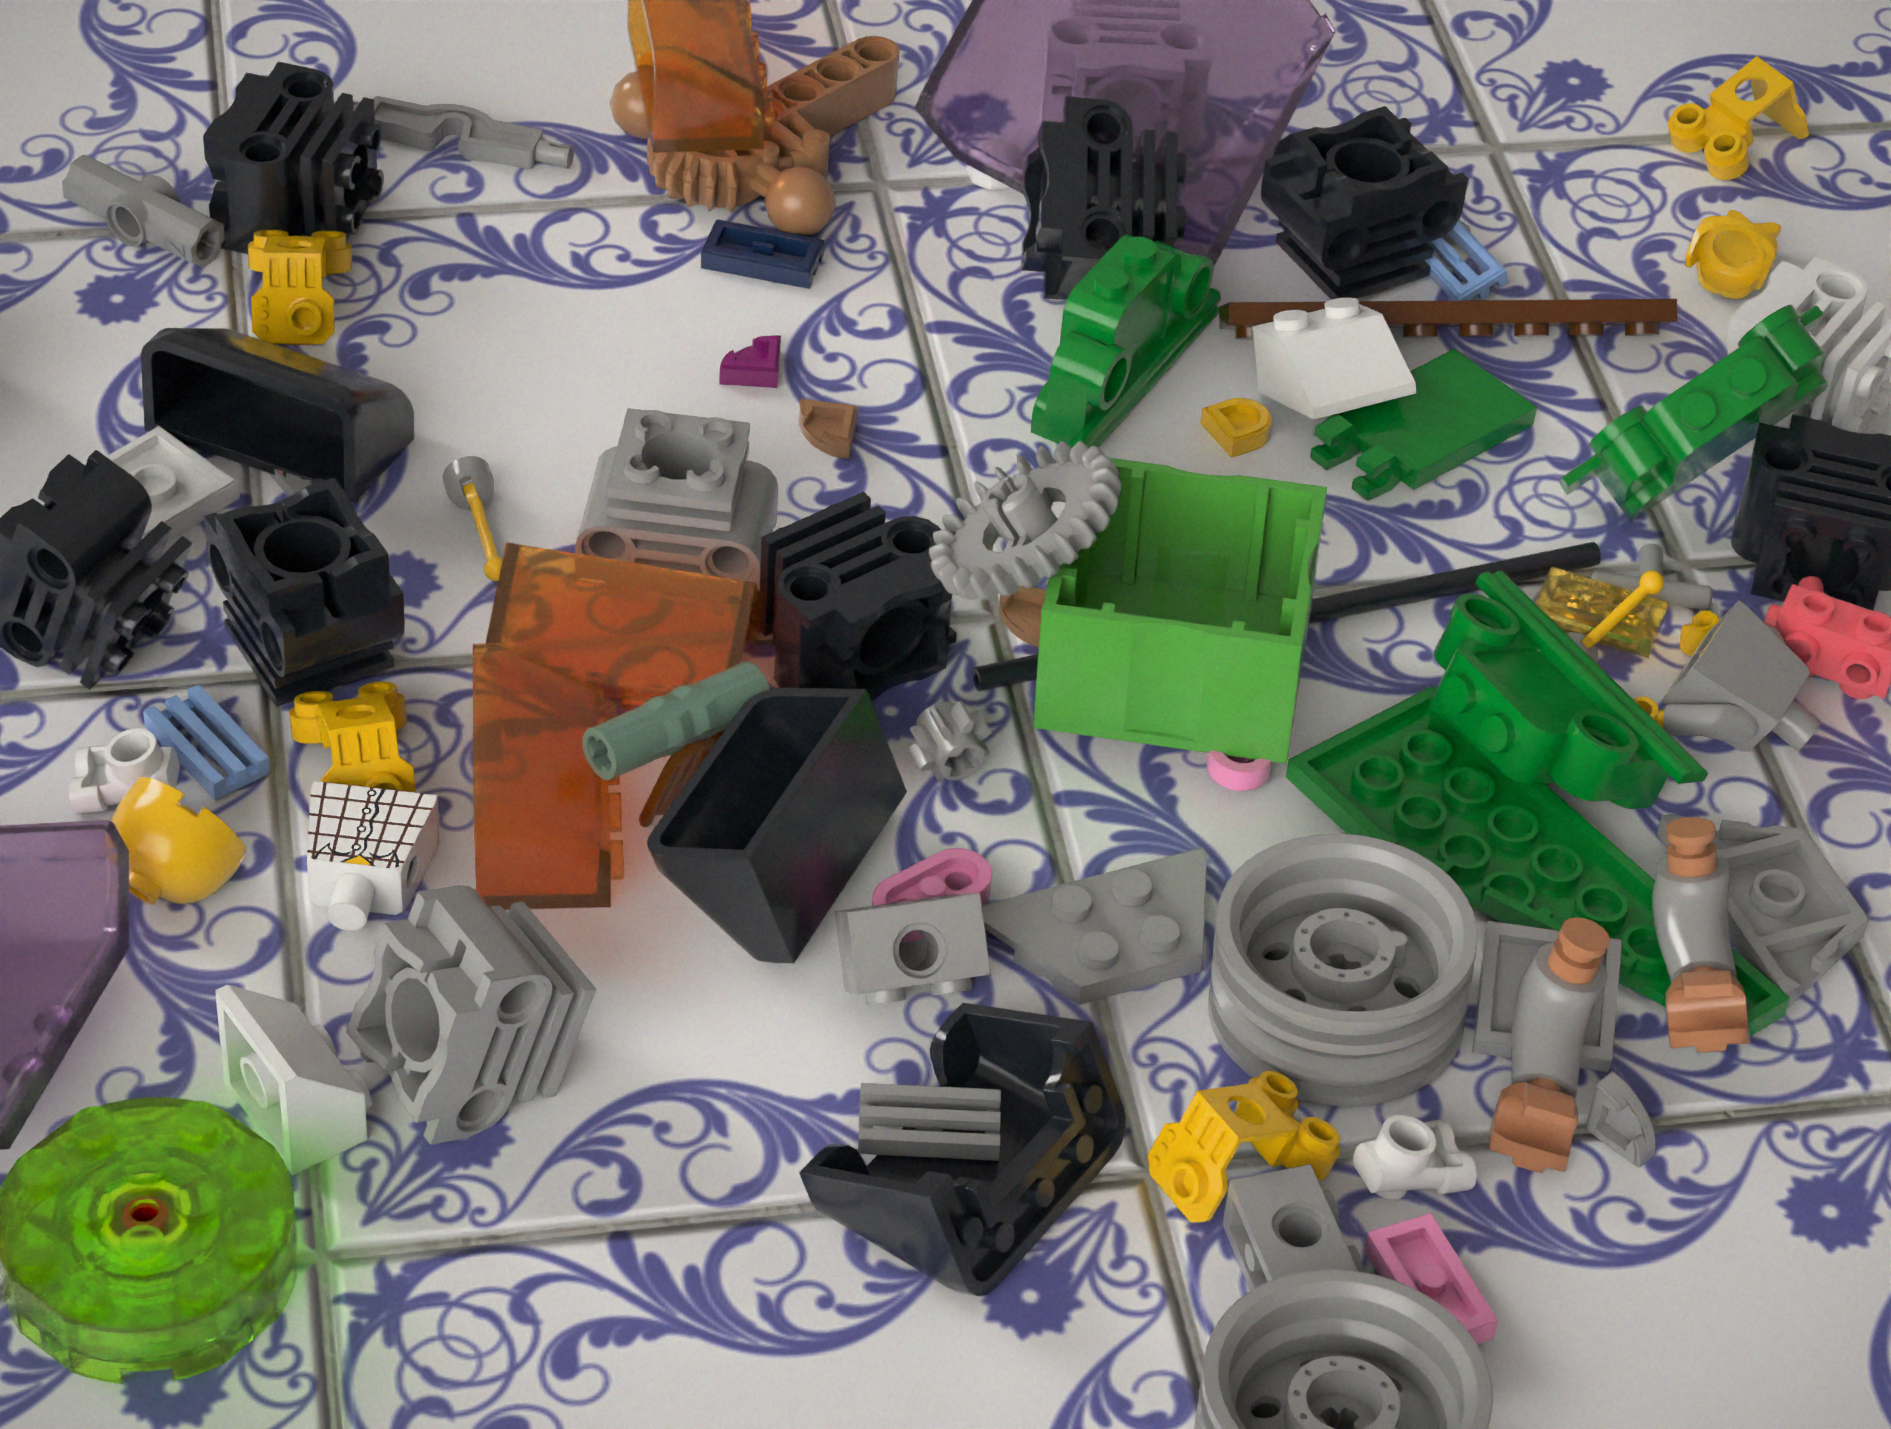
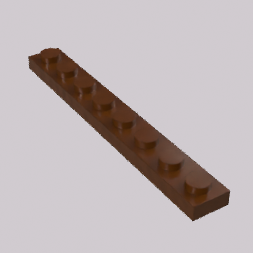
[1219,299,1677,340]

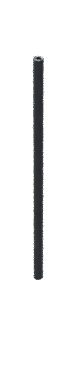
[972,542,1601,691]

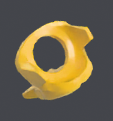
[1685,210,1781,299]

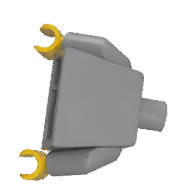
[1634,600,1821,751]

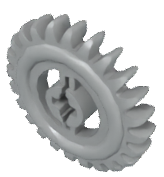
[929,441,1122,600]

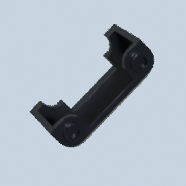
[799,1003,1126,1296]

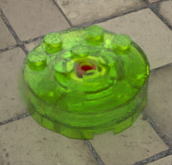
[0,1097,298,1384]

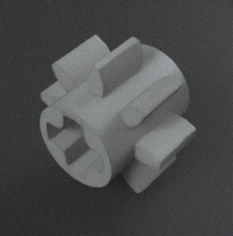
[909,701,991,781]

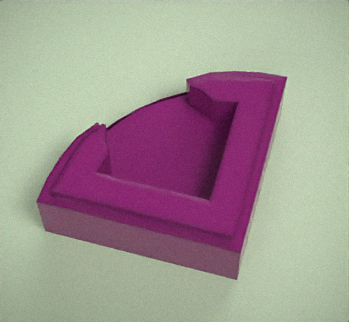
[719,335,781,388]

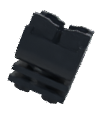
[203,61,384,254]
[1021,96,1186,300]
[1261,106,1469,300]
[1731,414,1891,611]
[0,450,192,690]
[204,478,405,707]
[758,492,957,703]

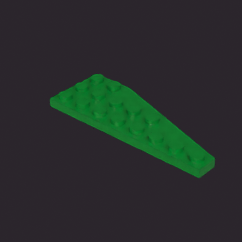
[1286,686,1790,1036]

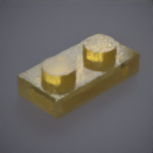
[1535,567,1669,658]

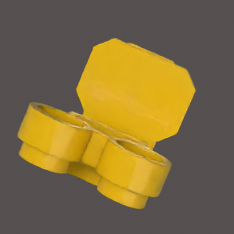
[1668,56,1809,180]
[248,230,352,345]
[289,681,416,793]
[1148,1071,1340,1223]

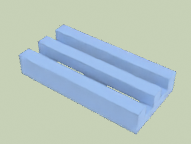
[1425,221,1509,301]
[143,684,271,800]

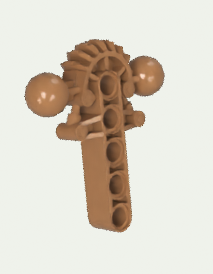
[610,36,900,236]

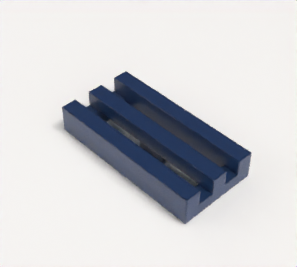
[701,219,824,289]

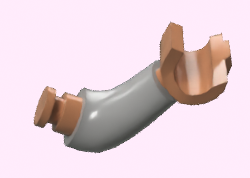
[1652,817,1750,1054]
[1489,917,1610,1173]

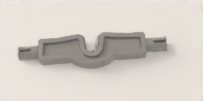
[334,96,574,169]

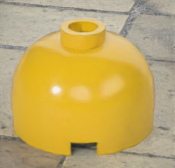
[108,777,247,905]

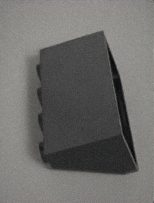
[141,328,414,503]
[647,688,907,964]

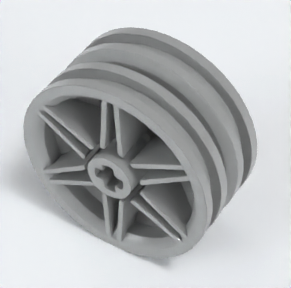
[1208,834,1478,1106]
[1194,1269,1493,1429]

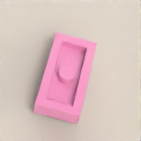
[1364,1213,1498,1344]

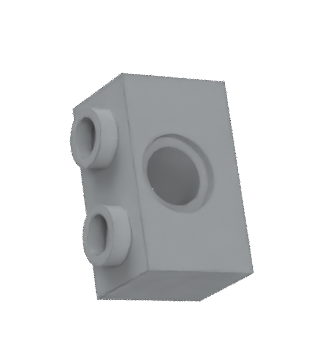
[834,892,991,1005]
[1222,1164,1364,1291]

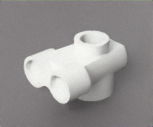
[68,728,180,814]
[1353,1115,1477,1200]

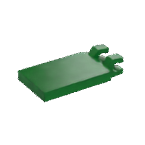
[1310,349,1537,501]

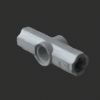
[62,155,225,268]

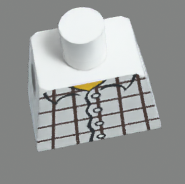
[307,781,440,931]

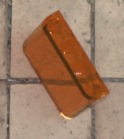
[627,0,775,153]
[481,542,764,711]
[473,643,624,910]

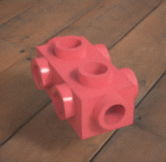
[1764,576,1891,699]

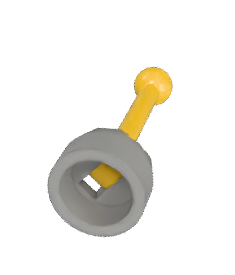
[442,456,508,581]
[1566,570,1664,663]

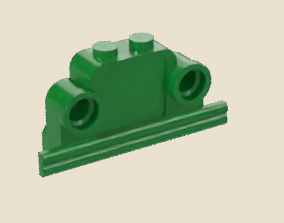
[1030,234,1221,449]
[1560,305,1828,522]
[1433,571,1708,809]

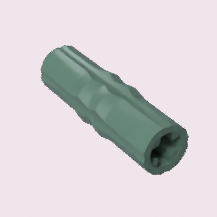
[582,661,770,781]

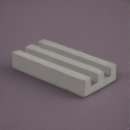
[858,1083,1001,1161]

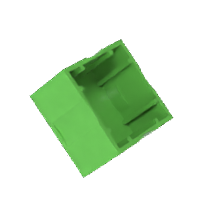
[1033,458,1327,764]

